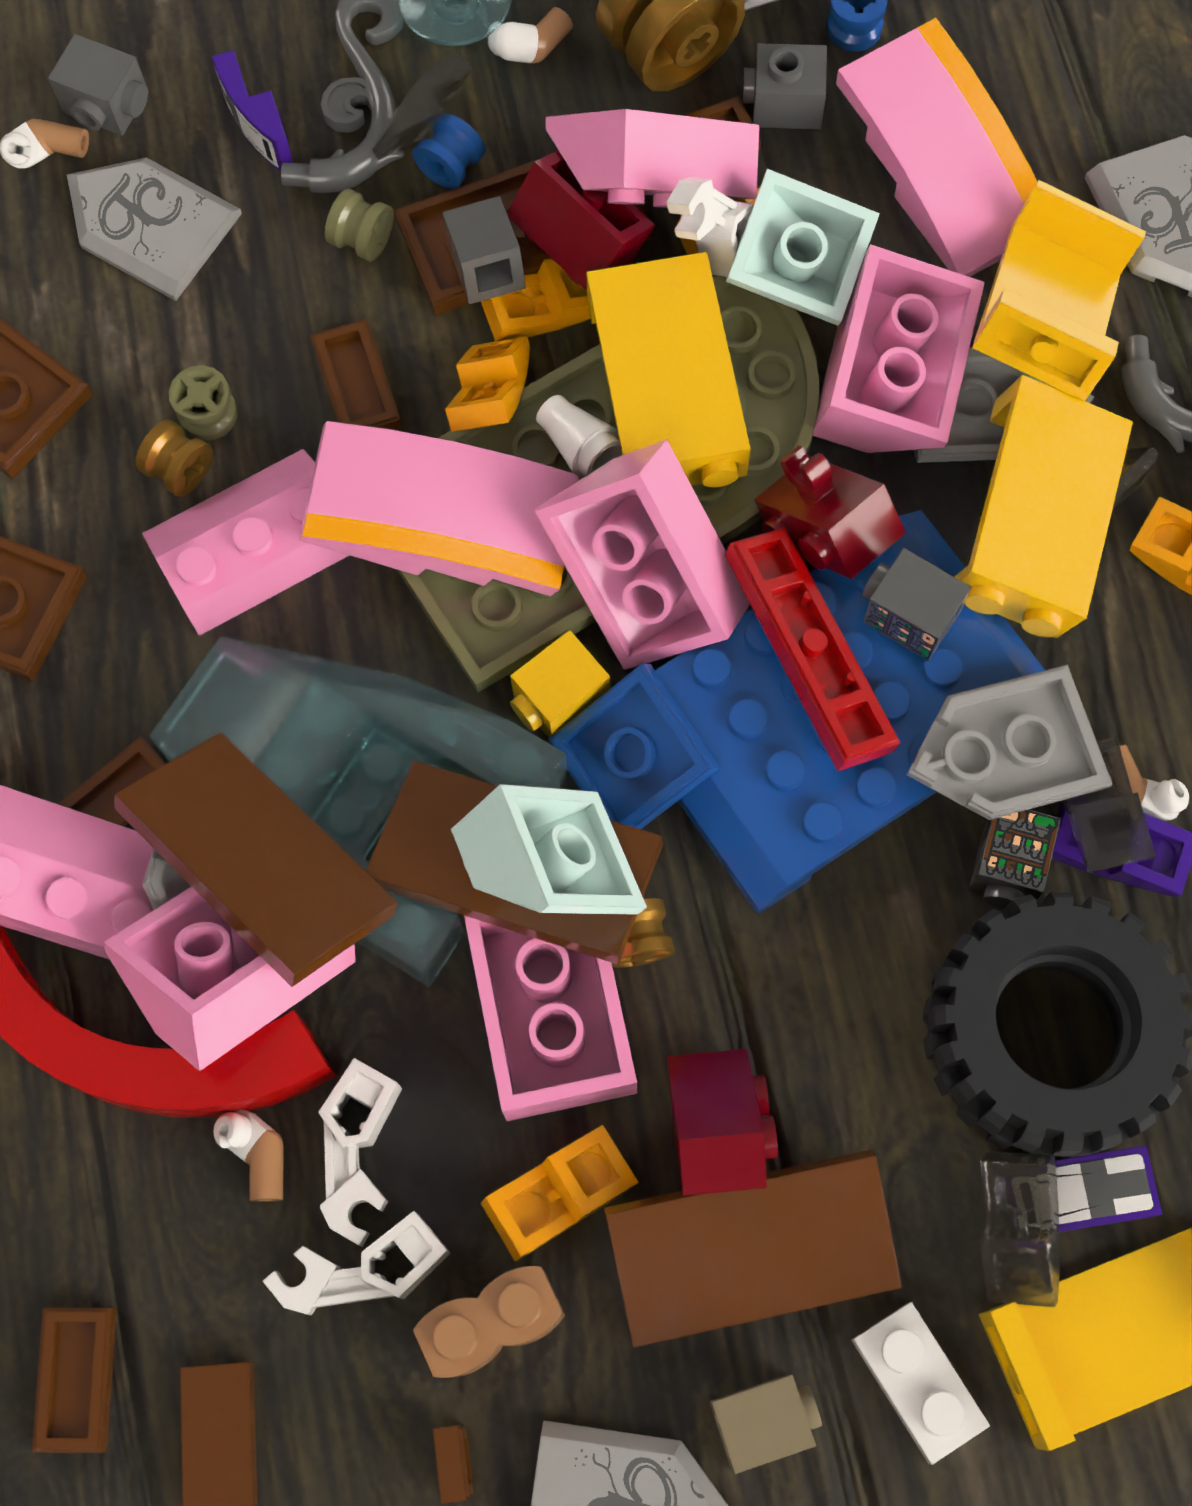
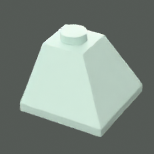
[726,169,880,326]
[451,784,647,914]

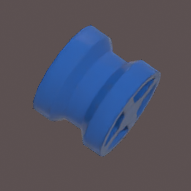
[826,0,888,52]
[412,113,486,190]

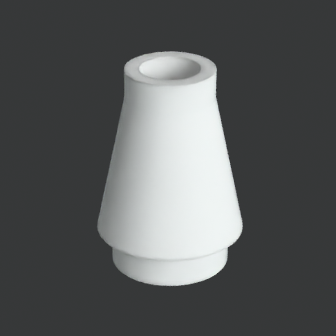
[536,395,622,477]

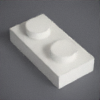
[851,1302,990,1465]

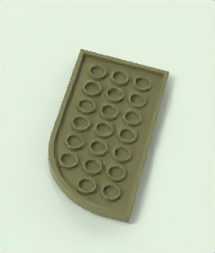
[396,276,819,693]

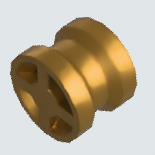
[136,419,213,497]
[612,898,675,968]

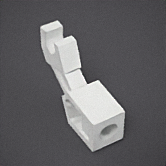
[666,177,753,277]
[318,1058,402,1247]
[263,1211,451,1315]

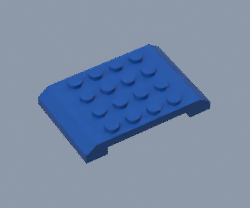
[655,510,1045,915]

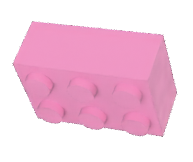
[464,916,637,1121]

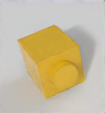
[510,630,610,738]

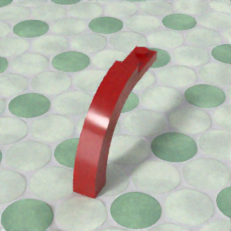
[0,925,337,1118]

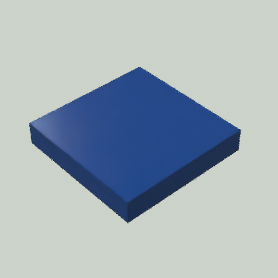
[548,663,721,829]

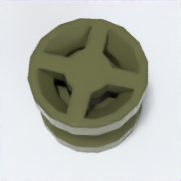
[325,188,394,262]
[169,365,238,441]

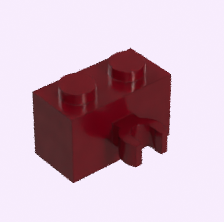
[507,150,655,291]
[754,445,906,579]
[667,1049,778,1196]

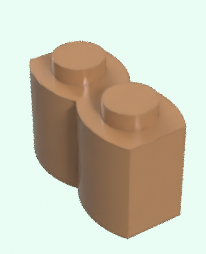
[413,1266,565,1378]

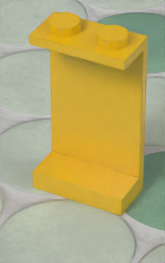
[972,180,1146,402]
[587,252,751,488]
[954,375,1133,638]
[979,1227,1192,1451]

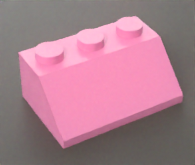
[546,109,759,208]
[813,244,985,453]
[534,439,750,670]
[142,449,349,636]
[0,785,154,960]
[103,886,356,1071]

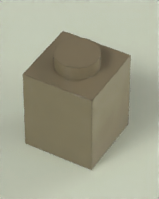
[709,1375,822,1474]

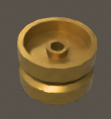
[595,0,745,92]

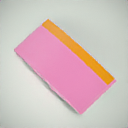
[836,18,1037,277]
[299,421,580,596]

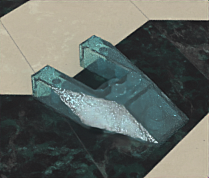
[149,636,568,987]

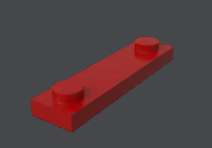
[724,527,900,772]

